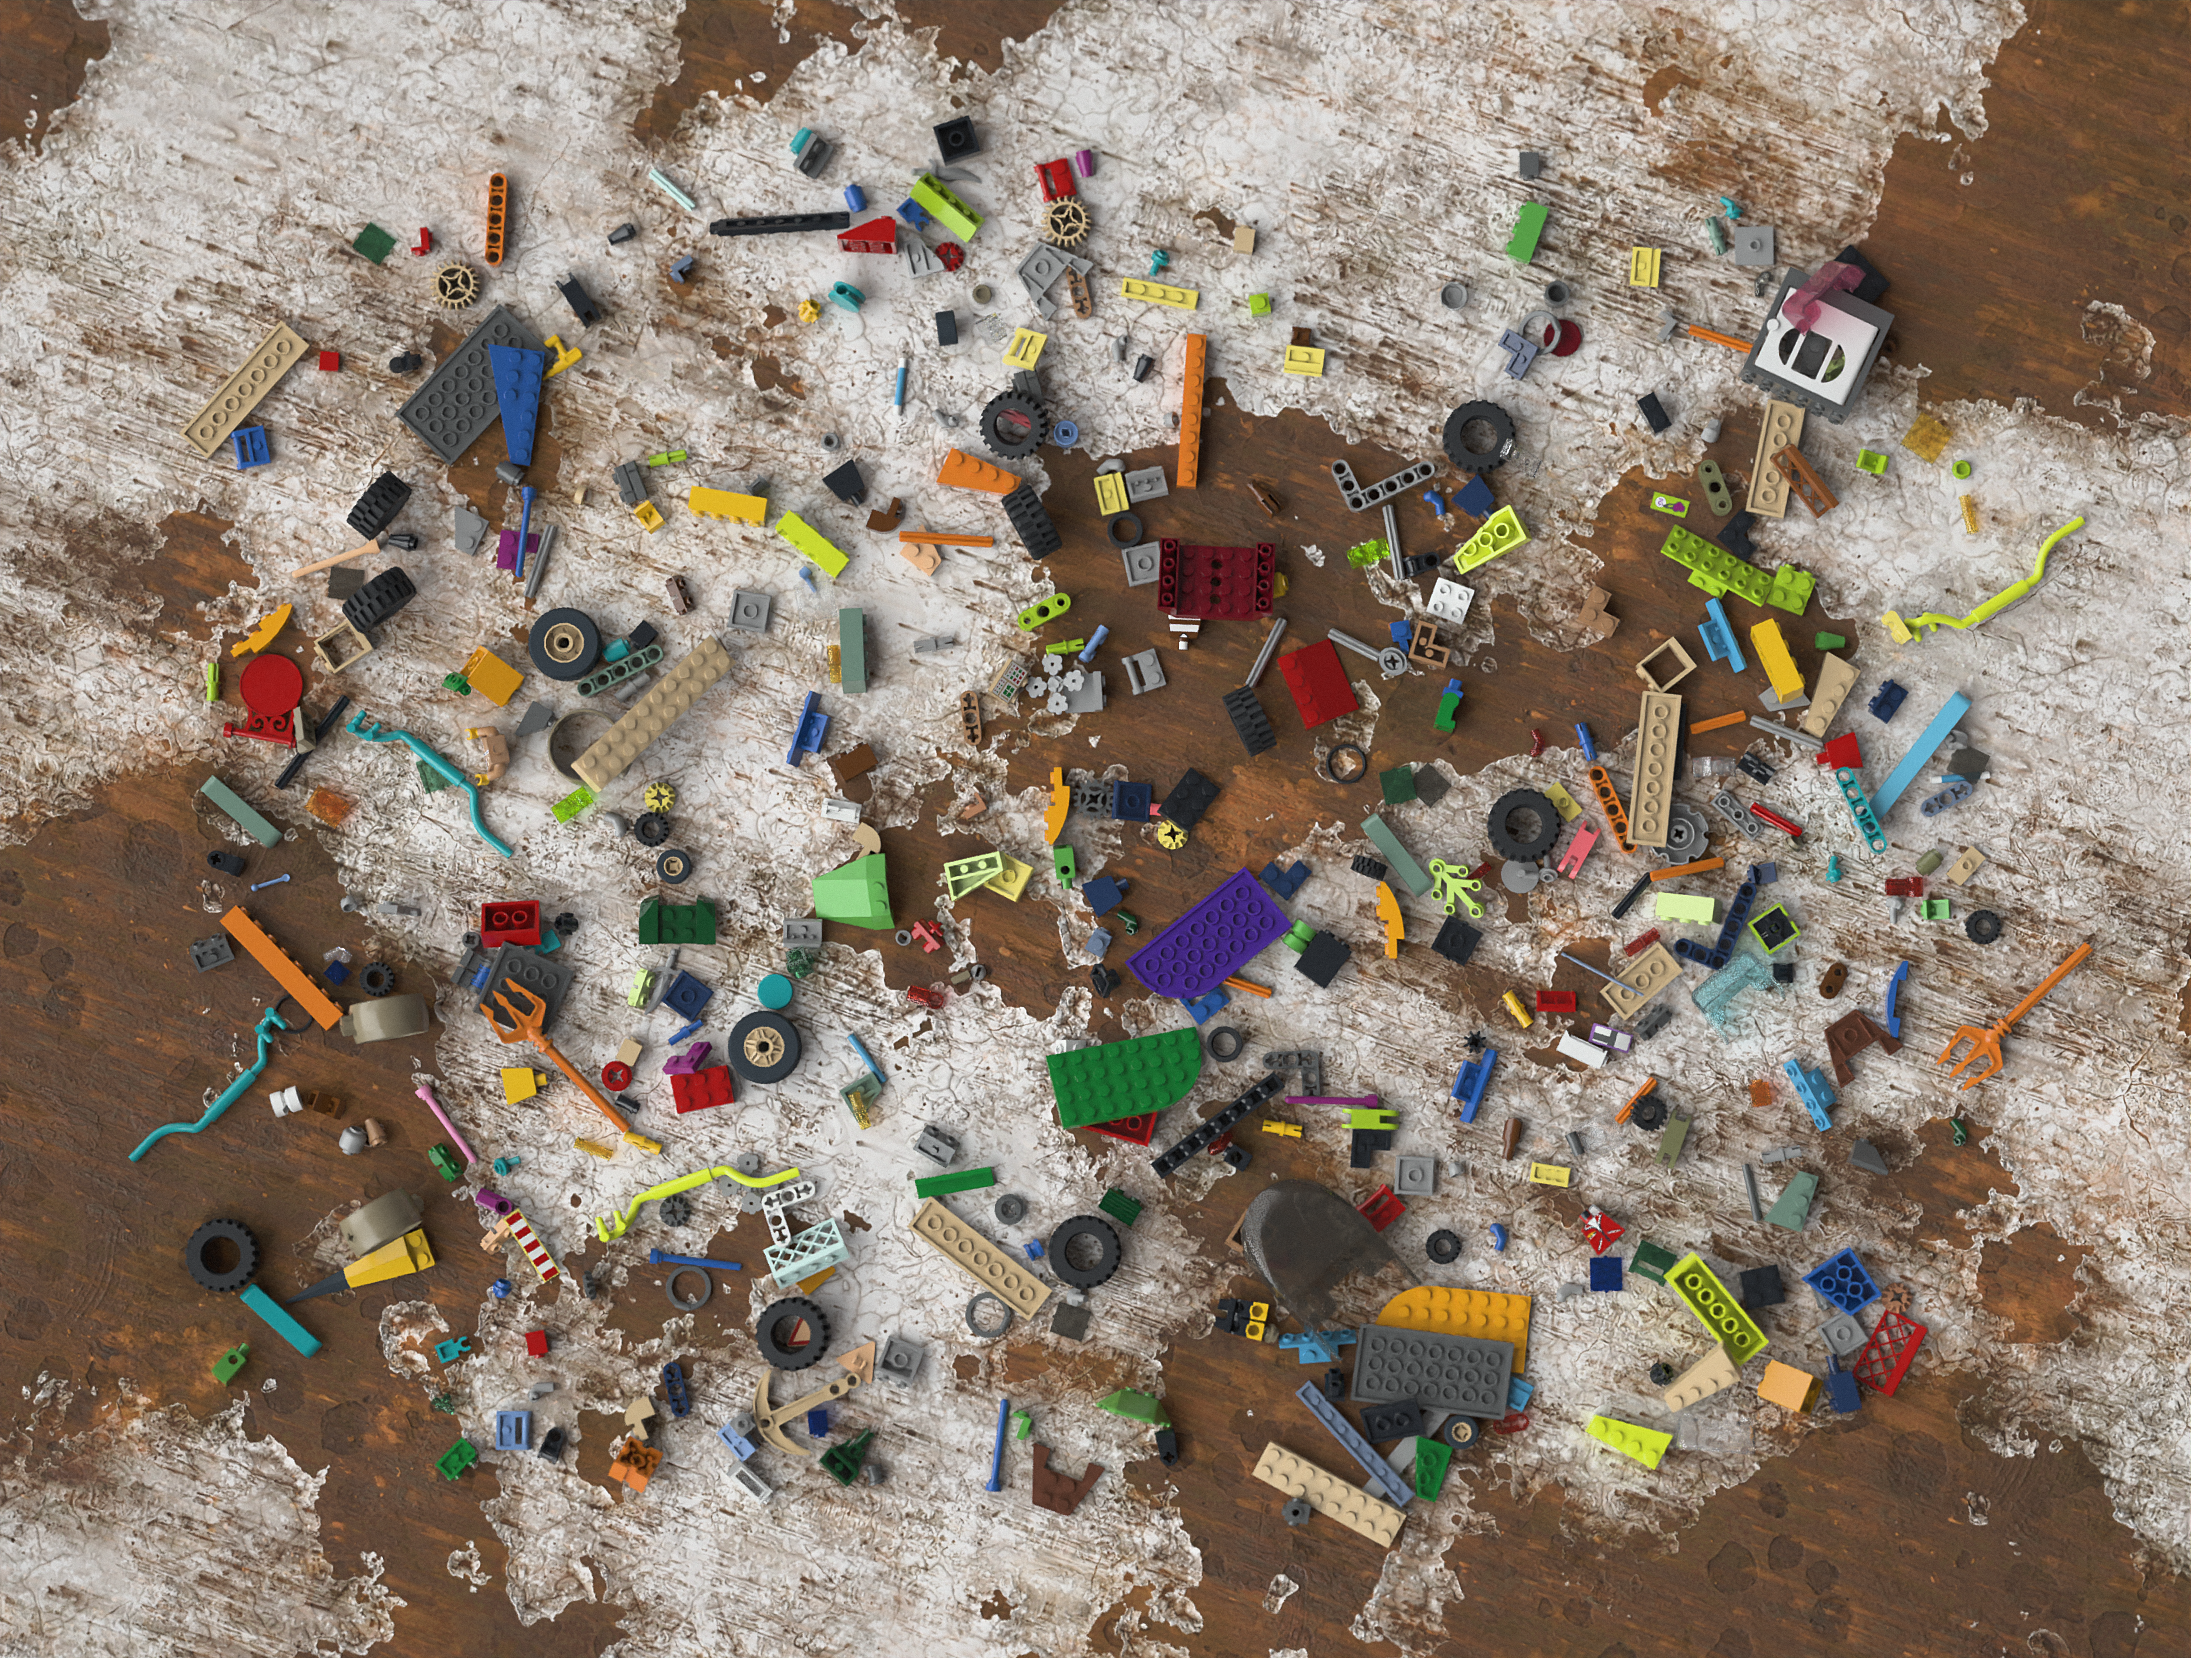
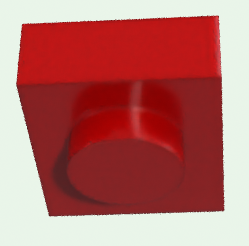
[410,227,434,257]

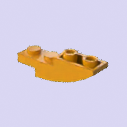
[230,603,295,659]
[1044,767,1070,846]
[1376,881,1404,959]

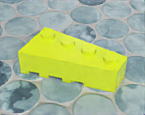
[775,510,850,579]
[1585,1414,1673,1470]

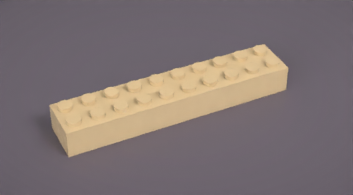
[570,635,737,793]

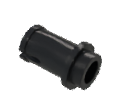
[615,1094,641,1114]

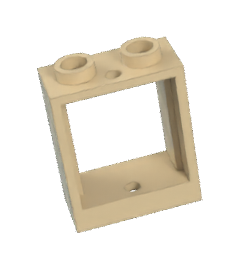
[314,620,375,675]
[1636,637,1697,693]

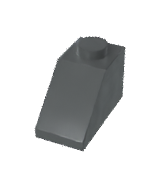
[515,701,556,737]

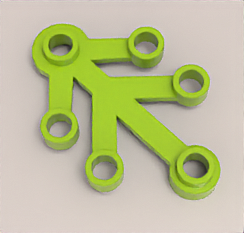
[1429,858,1486,918]

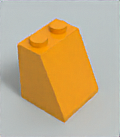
[459,645,524,708]
[1757,1360,1823,1417]

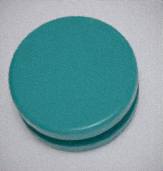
[828,281,866,313]
[757,974,794,1010]

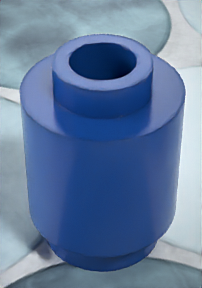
[843,184,868,214]

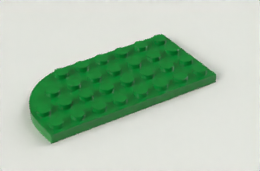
[1045,1026,1202,1130]

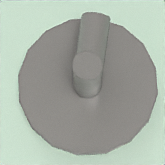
[1501,860,1539,894]

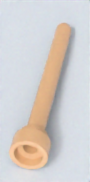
[292,538,381,578]

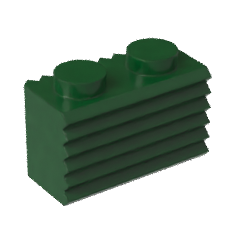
[1098,1186,1142,1227]

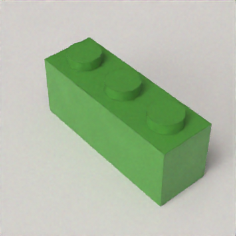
[1505,201,1549,265]

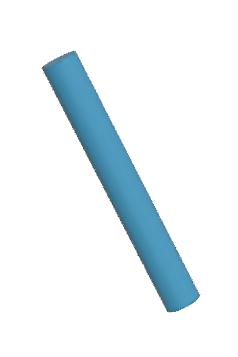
[847,1033,887,1084]

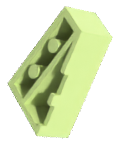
[944,851,1008,901]
[1655,892,1723,926]

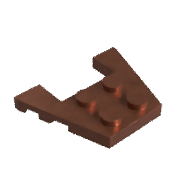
[1823,1009,1904,1088]
[1032,1443,1105,1517]

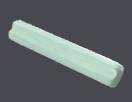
[649,168,696,211]

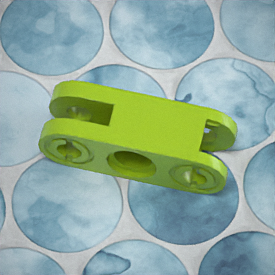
[1018,593,1071,632]
[1342,1109,1400,1130]

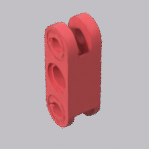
[1557,820,1601,879]

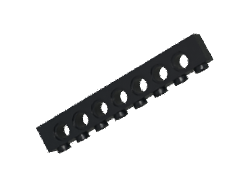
[1150,1072,1285,1179]

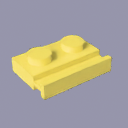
[1630,247,1661,288]
[1284,344,1325,377]
[1093,472,1129,516]

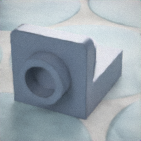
[670,254,694,285]
[1084,927,1112,958]

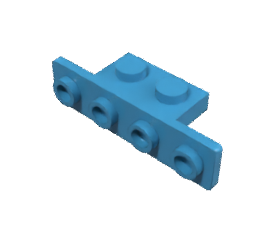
[1698,597,1747,673]
[1783,1058,1837,1132]
[1278,1329,1357,1364]

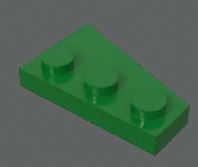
[1415,1436,1453,1503]

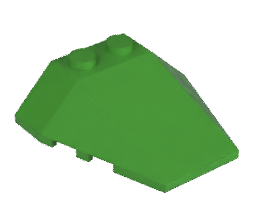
[812,853,895,930]
[1096,1387,1172,1428]

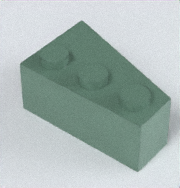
[1762,1171,1819,1232]

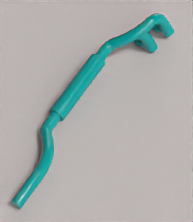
[346,710,514,859]
[128,1007,288,1163]

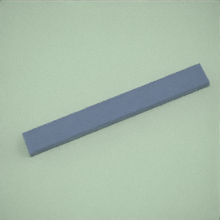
[1295,1381,1415,1507]

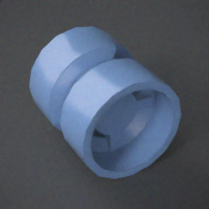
[1053,420,1078,449]

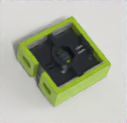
[1746,902,1801,956]

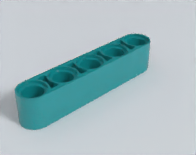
[1835,767,1887,855]
[240,1282,323,1359]

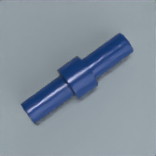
[668,1018,704,1046]

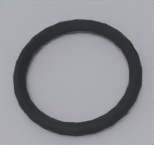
[1326,744,1367,784]
[275,994,314,1034]

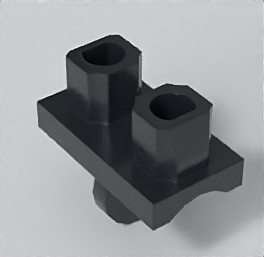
[389,351,422,377]
[1736,751,1776,786]
[1325,1368,1345,1403]

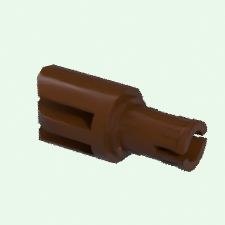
[1246,479,1285,519]
[1501,1117,1523,1161]

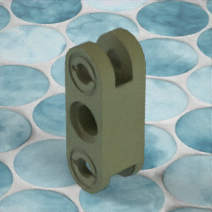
[1698,460,1732,516]
[1654,1109,1692,1170]

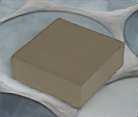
[951,970,971,985]

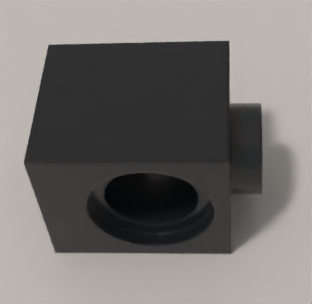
[629,620,659,650]
[1222,1144,1253,1172]

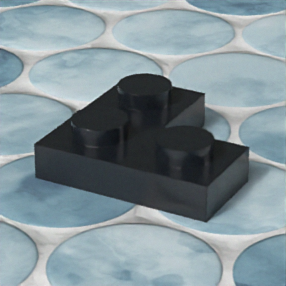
[1716,508,1757,562]
[1350,1129,1391,1169]

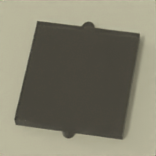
[327,567,365,600]
[1946,745,1990,784]
[1406,763,1452,808]
[1050,1301,1091,1342]

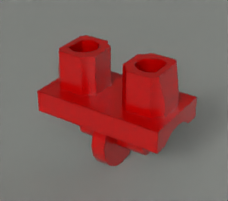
[910,918,946,954]

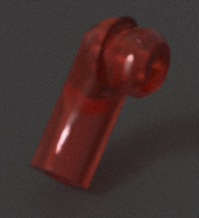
[1529,728,1546,758]
[1207,1132,1233,1156]

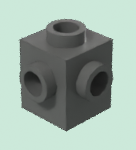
[1281,1497,1311,1527]

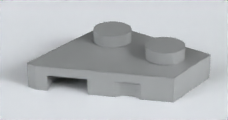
[455,506,490,556]

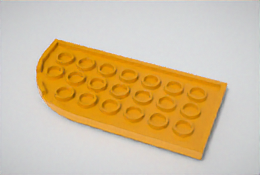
[1375,1286,1531,1373]

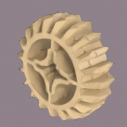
[1041,196,1092,248]
[429,259,481,311]

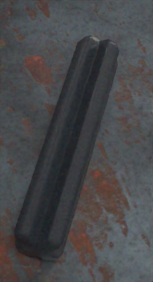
[1611,872,1652,920]

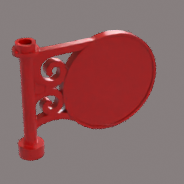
[223,654,303,749]

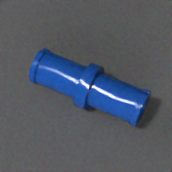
[1574,722,1599,762]

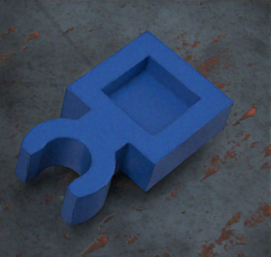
[896,197,930,232]

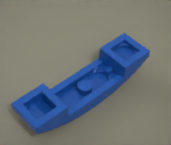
[1885,961,1908,1038]

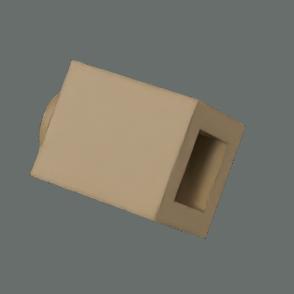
[1233,225,1255,255]
[615,1036,644,1067]

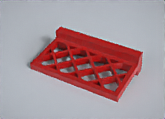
[1852,1309,1928,1398]

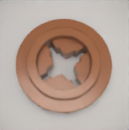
[1881,1282,1913,1313]

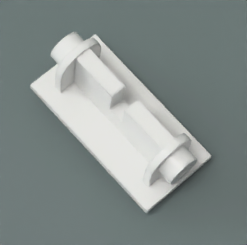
[821,798,862,823]

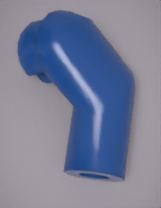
[1423,490,1446,515]
[1490,1223,1508,1252]

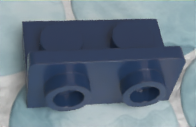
[1868,679,1909,724]

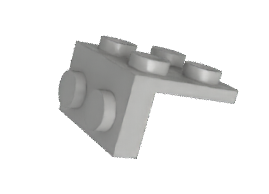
[1063,671,1106,713]

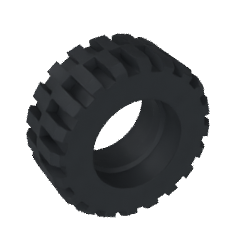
[1442,399,1516,475]
[1001,485,1063,560]
[342,566,417,634]
[1487,788,1561,863]
[1048,1215,1121,1289]
[185,1218,261,1292]
[755,1297,832,1372]

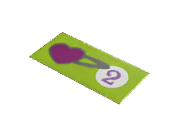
[1650,492,1689,518]

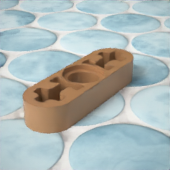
[1066,266,1092,319]
[960,690,982,746]

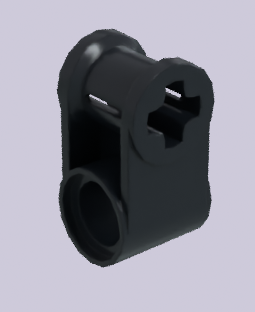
[1402,552,1440,578]
[207,851,246,878]
[537,1426,566,1465]
[1155,1428,1178,1466]

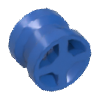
[1023,1238,1045,1262]

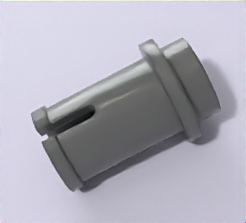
[1565,1131,1585,1157]

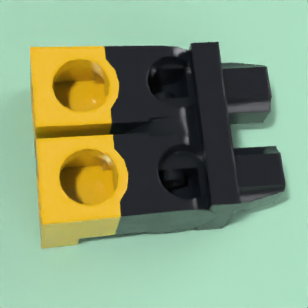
[1214,1298,1269,1341]

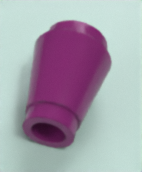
[1075,149,1094,178]

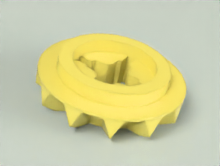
[645,782,675,813]
[1158,820,1188,849]

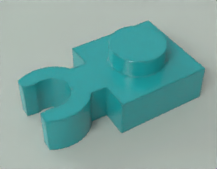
[525,929,562,956]
[435,1336,471,1364]

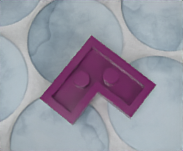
[496,530,540,570]
[662,1042,713,1075]

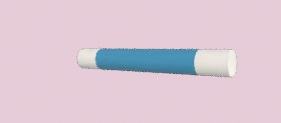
[893,358,907,416]
[1931,771,1990,784]

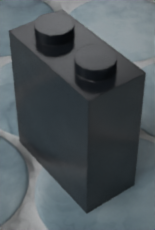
[1293,929,1352,990]

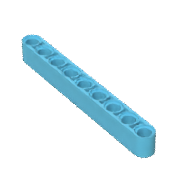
[1852,691,1972,833]

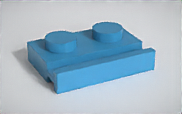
[1506,1375,1534,1412]

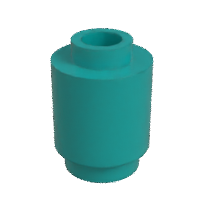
[789,127,815,156]
[602,637,632,663]

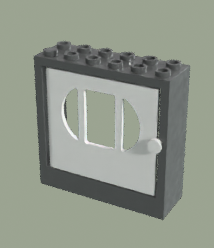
[1738,267,1895,425]

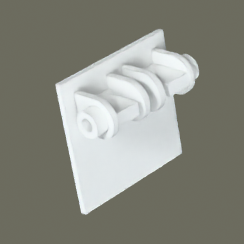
[1426,577,1475,624]

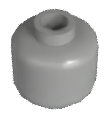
[339,1125,367,1156]

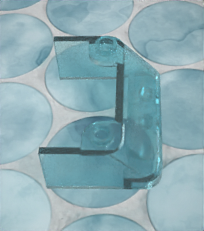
[1691,951,1786,1045]

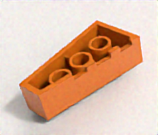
[936,447,1022,497]

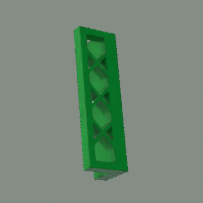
[915,1166,994,1199]

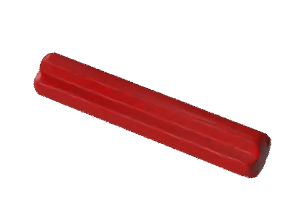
[1750,802,1803,837]

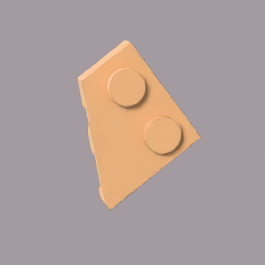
[900,524,942,577]

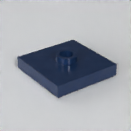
[1111,780,1152,823]
[661,970,714,1023]

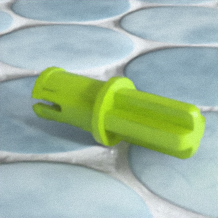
[648,449,687,468]
[1046,638,1085,656]
[206,663,221,701]

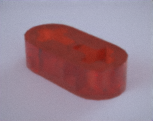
[1462,861,1492,891]
[1493,1413,1529,1435]

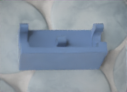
[716,1419,760,1462]

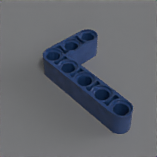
[1673,882,1757,971]

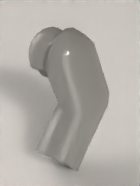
[1111,335,1130,363]
[1556,1283,1583,1303]

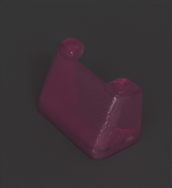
[1781,261,1866,336]

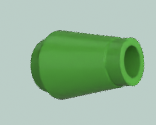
[1815,631,1845,650]

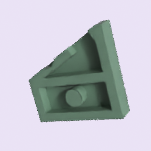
[839,1071,882,1123]

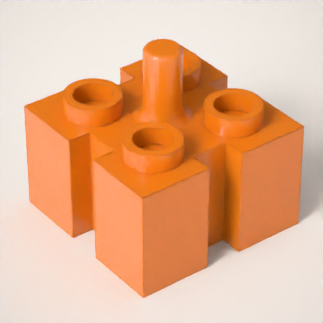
[608,1436,664,1493]

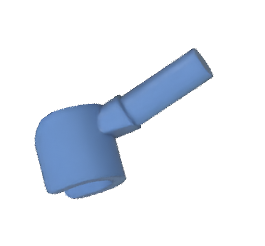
[799,566,817,593]

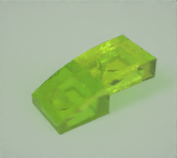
[1346,537,1391,570]
[550,786,594,825]

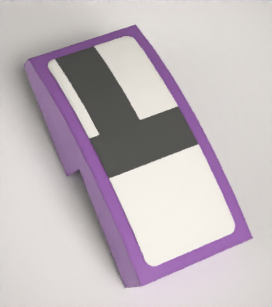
[1588,1023,1633,1053]

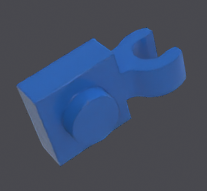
[1389,620,1412,654]

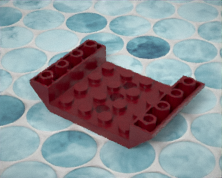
[1157,538,1276,622]

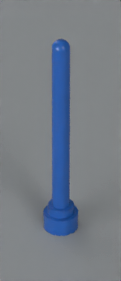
[515,487,537,577]
[649,1248,742,1271]
[986,1399,1008,1492]

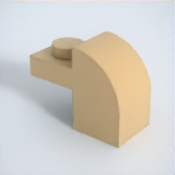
[852,822,881,860]
[625,1396,656,1441]

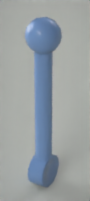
[251,874,290,891]

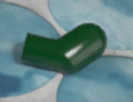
[1116,909,1138,936]
[1949,1117,1967,1147]

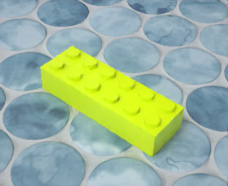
[1663,1251,1769,1367]

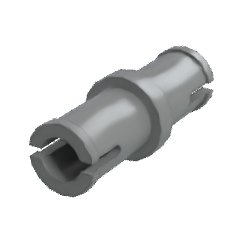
[913,636,953,654]
[614,671,651,703]
[1761,1145,1802,1164]

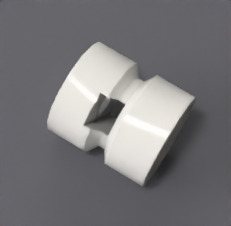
[270,1086,304,1118]

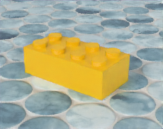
[688,485,769,528]
[1750,618,1806,705]

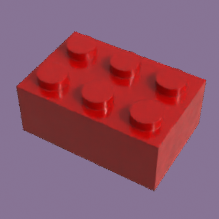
[481,900,542,948]
[670,1065,736,1114]

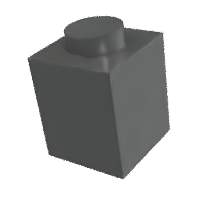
[1518,152,1539,181]

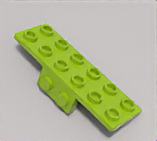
[1661,525,1775,607]

